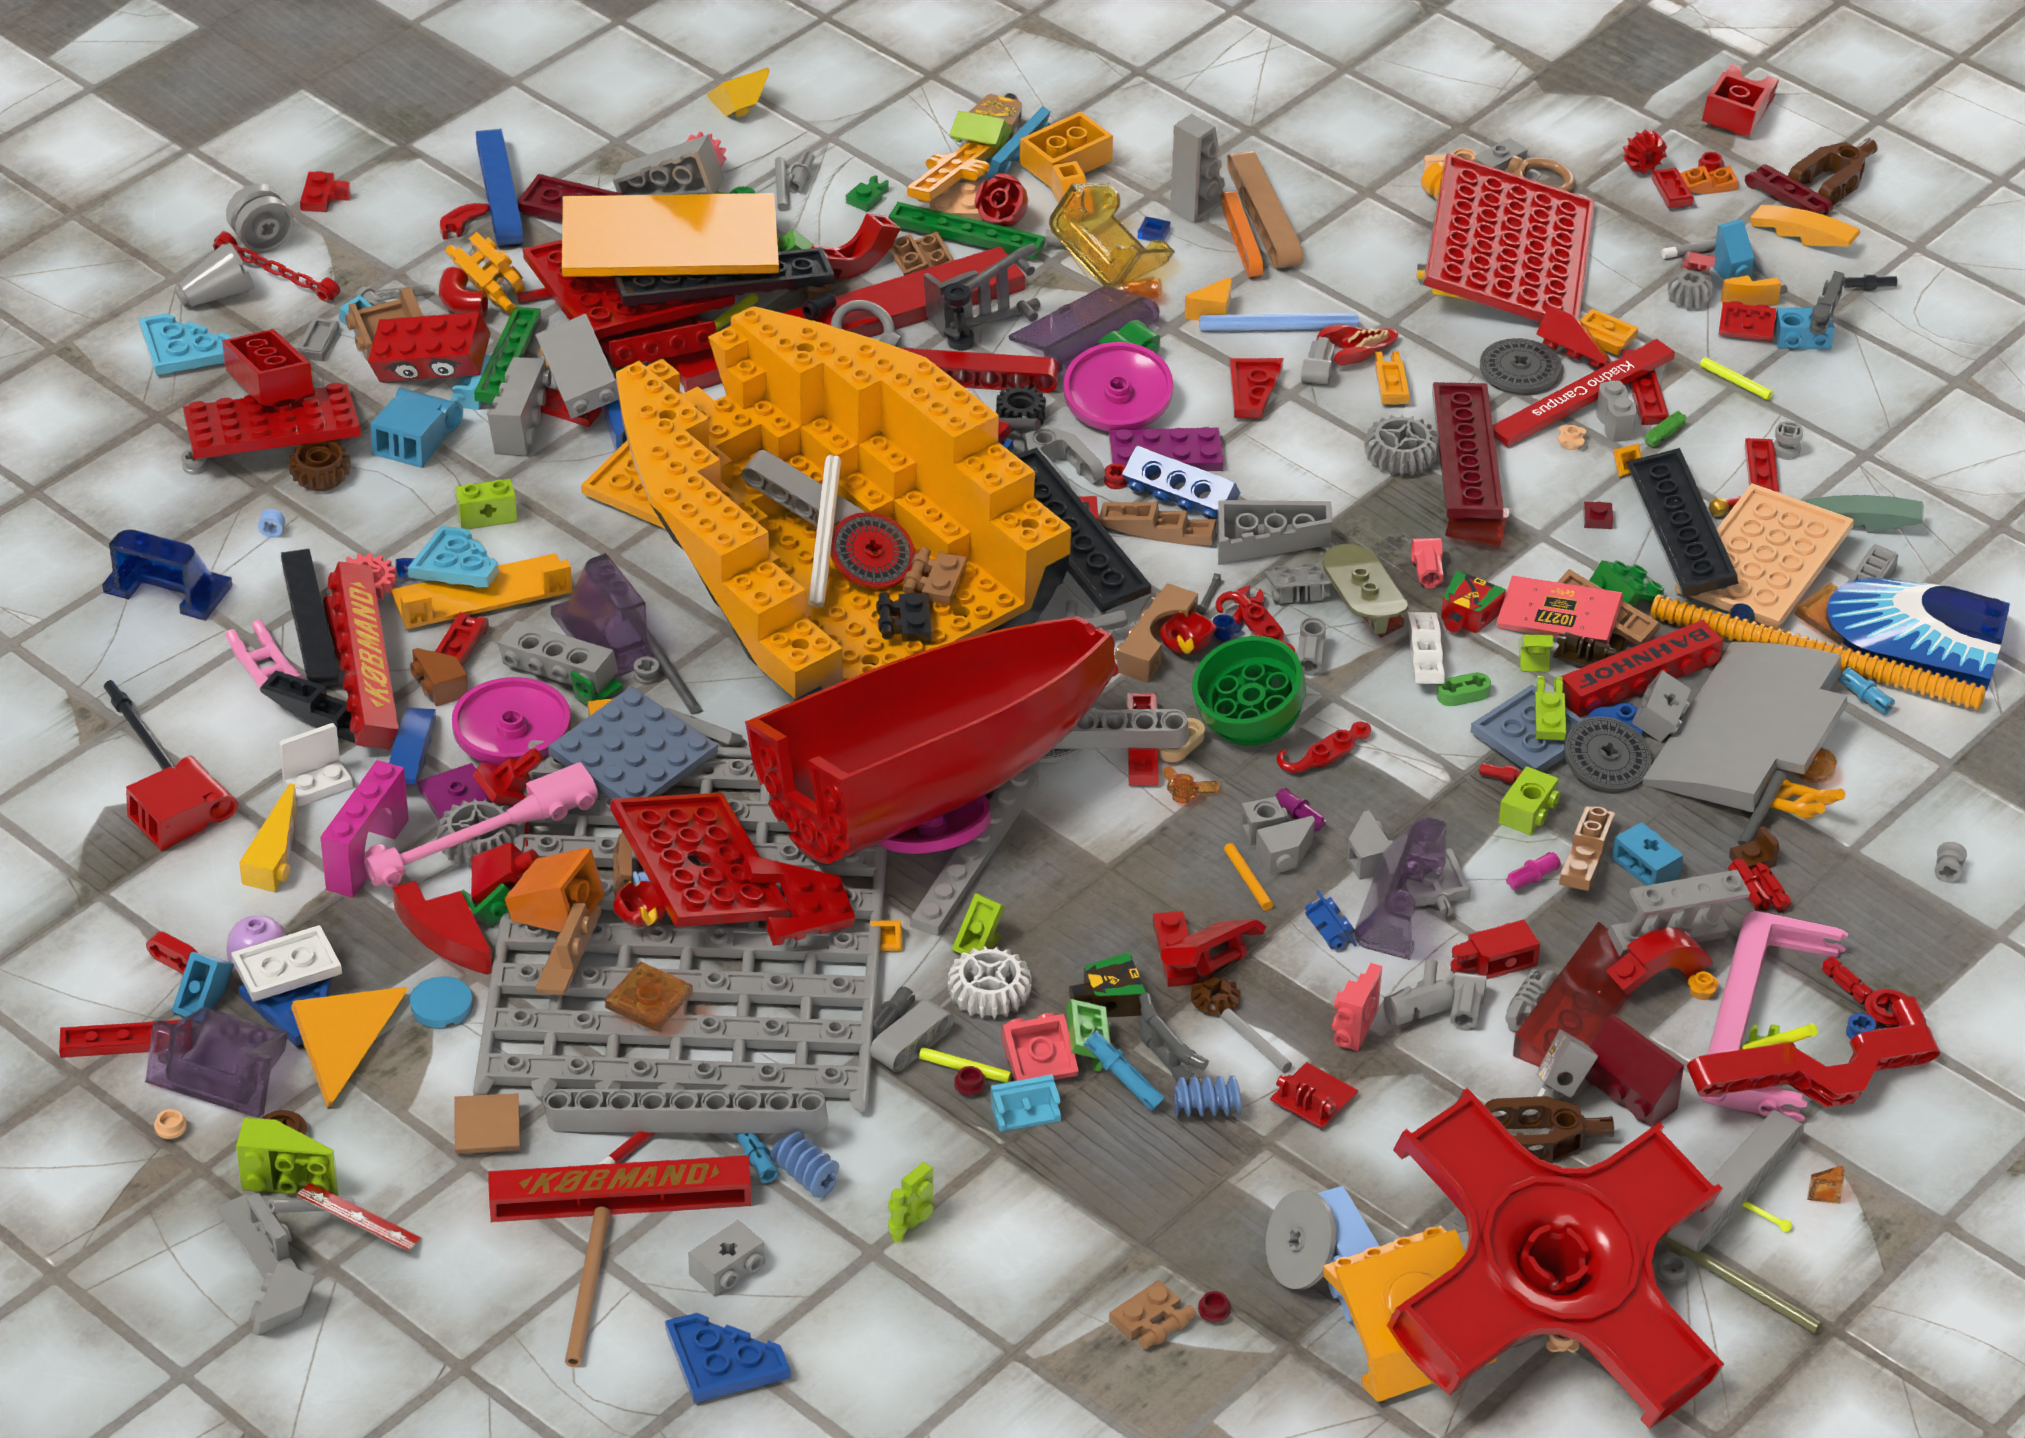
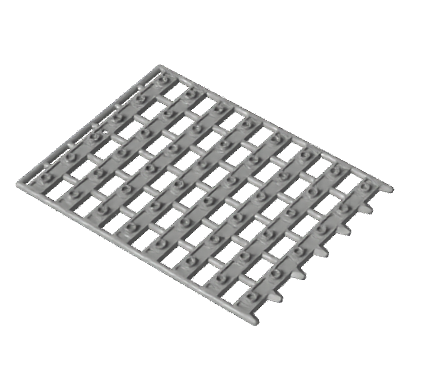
[473,740,888,1112]

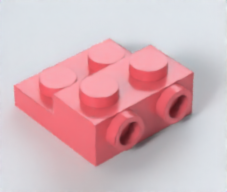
[1332,963,1383,1052]
[1000,1013,1079,1081]

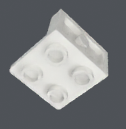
[279,723,353,807]

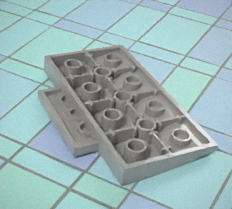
[1642,642,1847,812]

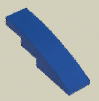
[389,707,436,785]

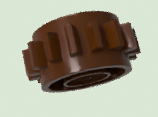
[289,441,351,491]

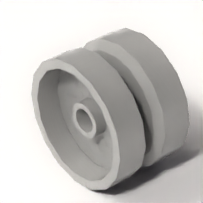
[226,183,294,252]

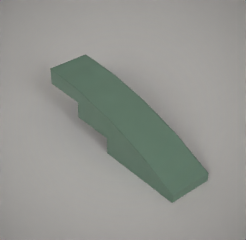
[1805,495,1924,533]

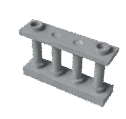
[1607,870,1750,957]

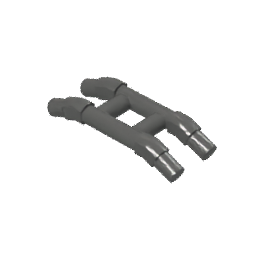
[1138,993,1209,1086]

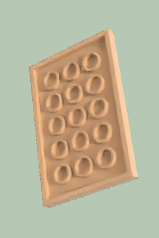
[1675,483,1854,629]

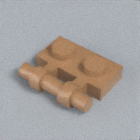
[903,547,967,605]
[1109,1280,1196,1349]

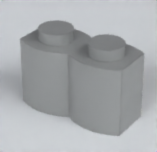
[1596,380,1636,442]

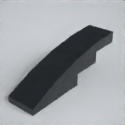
[260,670,364,747]

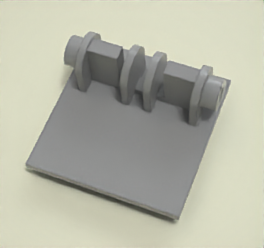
[1264,564,1331,604]

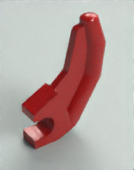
[439,203,490,240]

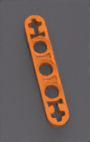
[1221,191,1263,278]

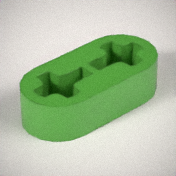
[1437,672,1491,706]

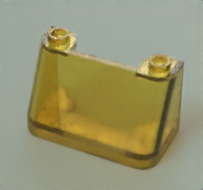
[1049,182,1175,289]

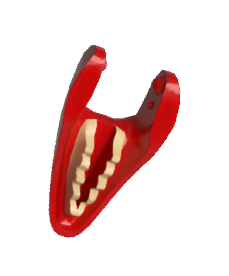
[1316,325,1398,366]

